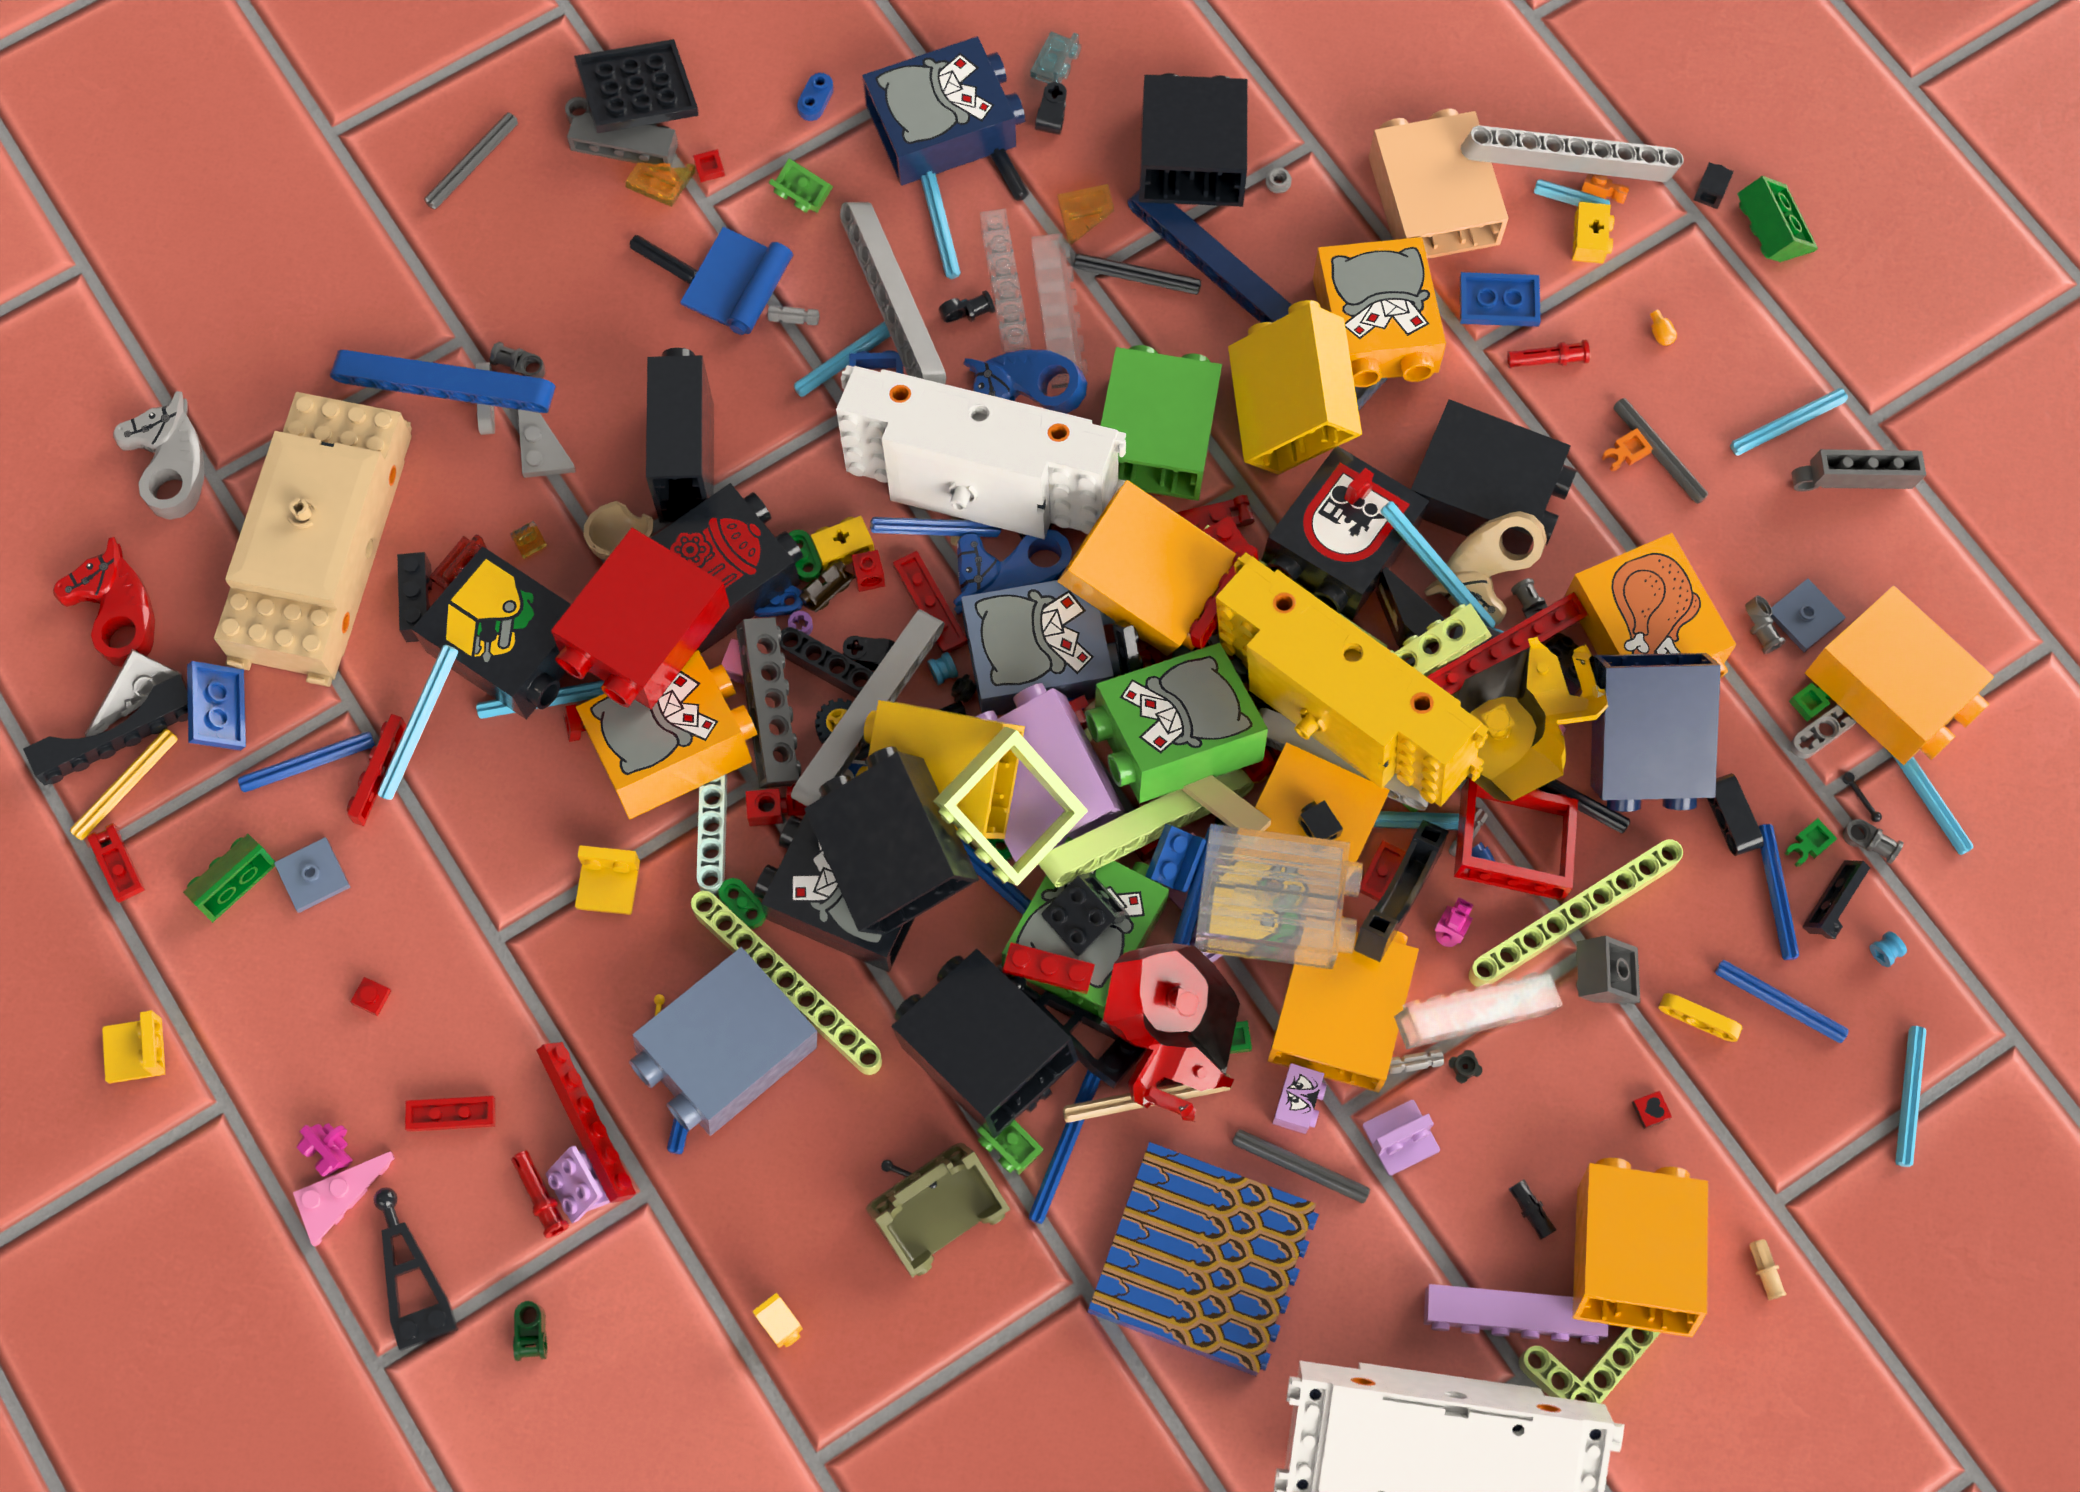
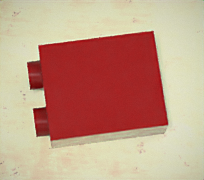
[551,528,730,709]

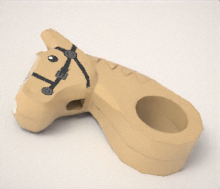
[1424,511,1547,625]

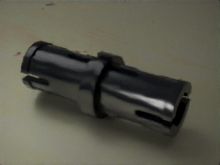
[1508,1179,1557,1240]

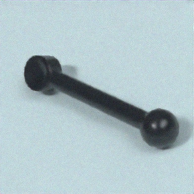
[1842,772,1882,822]
[881,1160,937,1189]

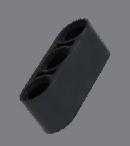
[1707,773,1763,856]

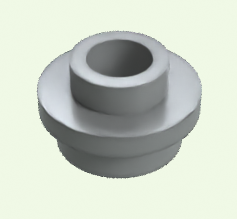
[1266,168,1292,193]

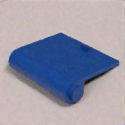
[680,227,793,335]

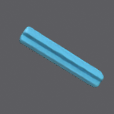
[1534,179,1610,206]

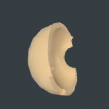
[583,501,653,560]

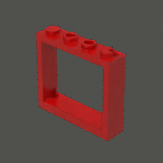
[1454,777,1578,901]

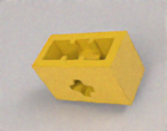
[1572,202,1614,263]
[811,516,874,571]

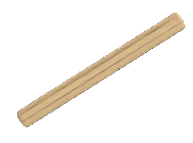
[1063,1074,1232,1123]

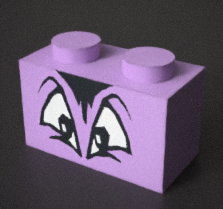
[1272,1063,1327,1134]

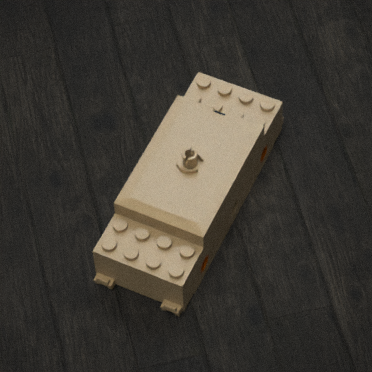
[214,392,412,687]

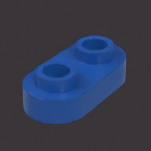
[797,73,834,121]
[755,586,803,617]

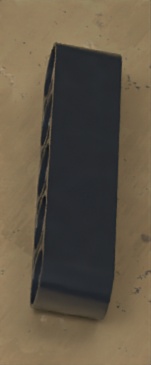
[779,627,897,702]

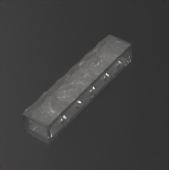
[1031,233,1088,389]
[1394,972,1563,1049]

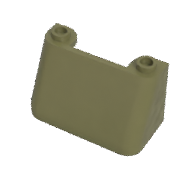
[866,1143,1010,1277]

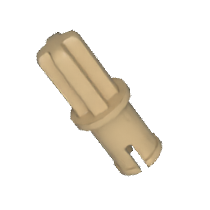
[1749,1239,1787,1300]

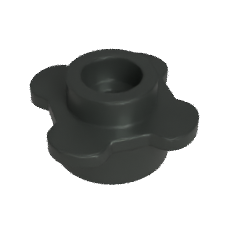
[951,674,977,703]
[1448,1050,1482,1083]

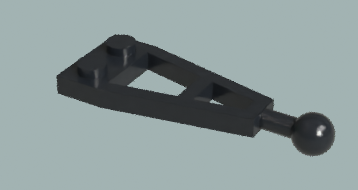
[1007,974,1147,1089]
[373,1187,459,1351]

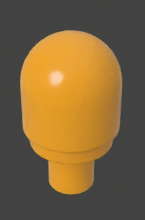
[1650,310,1677,346]

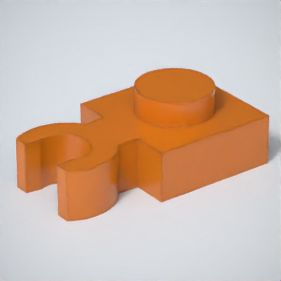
[1581,174,1629,204]
[1601,428,1653,471]

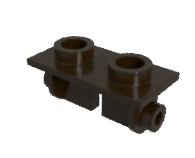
[799,560,855,612]

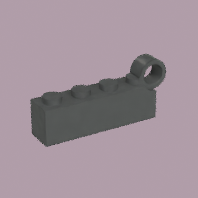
[565,97,678,170]
[1792,449,1926,491]

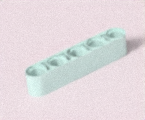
[697,774,727,896]

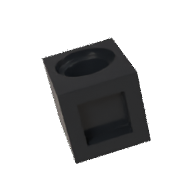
[1693,162,1734,209]
[1298,800,1343,850]

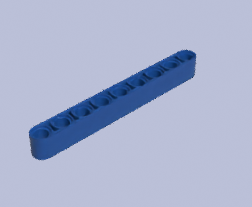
[330,350,556,413]

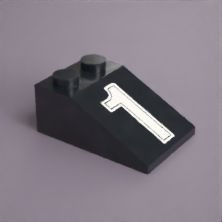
[1375,567,1445,659]

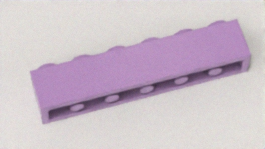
[1424,1284,1608,1344]

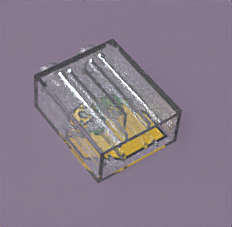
[1194,824,1363,969]

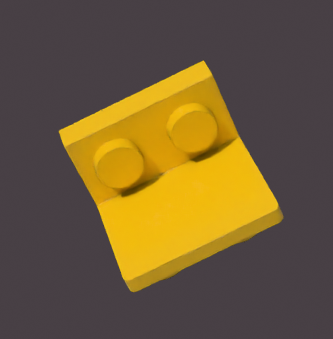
[575,845,640,915]
[102,1010,165,1083]

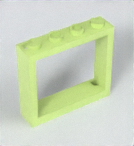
[933,727,1088,886]

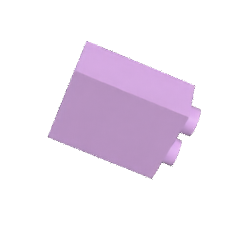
[976,683,1126,862]

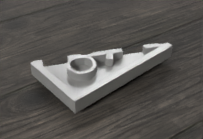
[518,410,576,478]
[85,649,182,737]

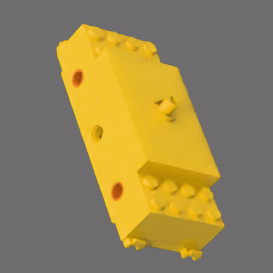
[1216,552,1489,807]

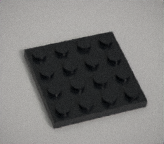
[574,39,699,133]

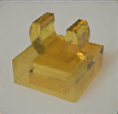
[510,521,547,559]

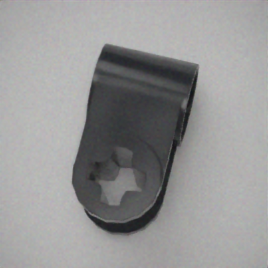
[1035,82,1067,135]
[843,636,895,671]

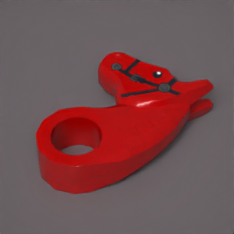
[53,537,155,667]

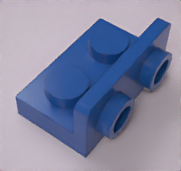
[1145,824,1206,893]

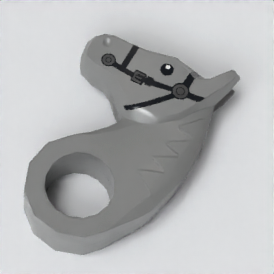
[113,391,204,520]

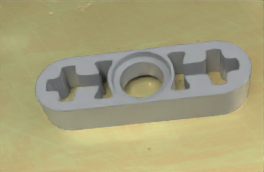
[476,362,495,435]
[1791,705,1857,759]

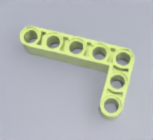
[1519,1327,1661,1404]

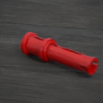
[1507,339,1590,368]
[511,1151,569,1238]

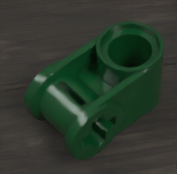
[513,1301,548,1361]

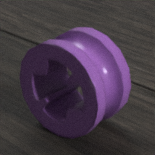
[788,611,813,635]

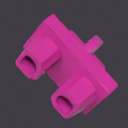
[1435,897,1474,947]
[296,1123,353,1176]

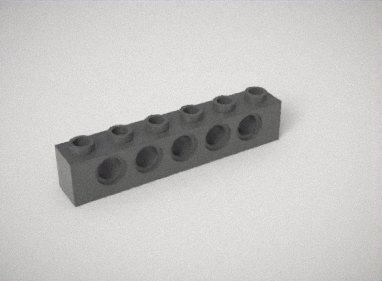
[736,617,801,788]

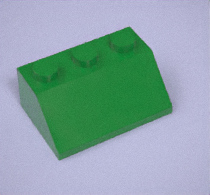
[1737,176,1818,262]
[183,834,275,923]

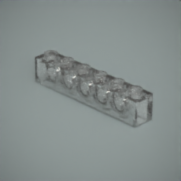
[980,209,1031,354]

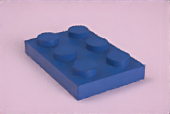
[1459,272,1541,327]
[187,661,246,751]

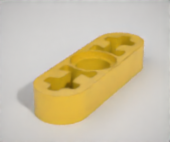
[1658,993,1742,1042]

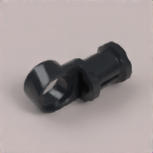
[938,290,995,323]

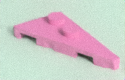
[293,1151,395,1246]

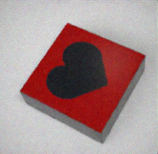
[1632,1091,1672,1129]

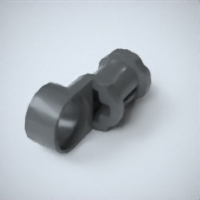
[490,342,546,378]
[1511,578,1548,618]
[1745,595,1786,654]
[1843,819,1904,864]

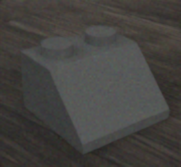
[1576,936,1640,1004]

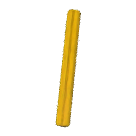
[70,729,178,840]

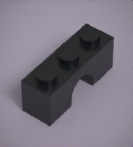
[397,552,432,643]

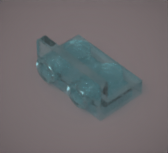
[1030,32,1081,84]

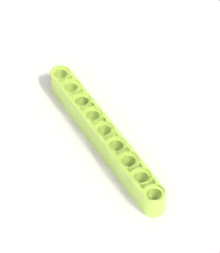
[1038,768,1254,887]
[1469,839,1683,988]
[691,891,882,1075]

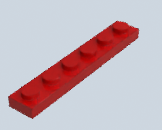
[536,1042,636,1203]

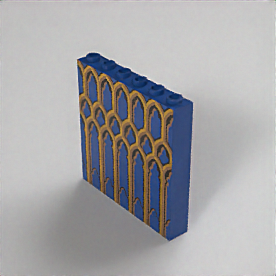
[1088,1142,1319,1376]

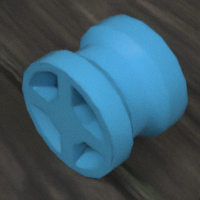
[927,652,958,686]
[1870,931,1907,967]

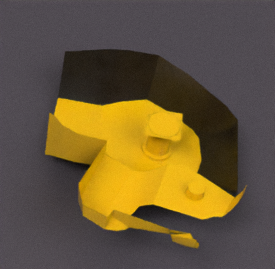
[1458,637,1608,801]

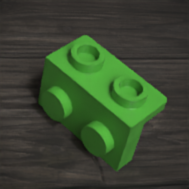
[768,158,833,213]
[977,1120,1044,1175]

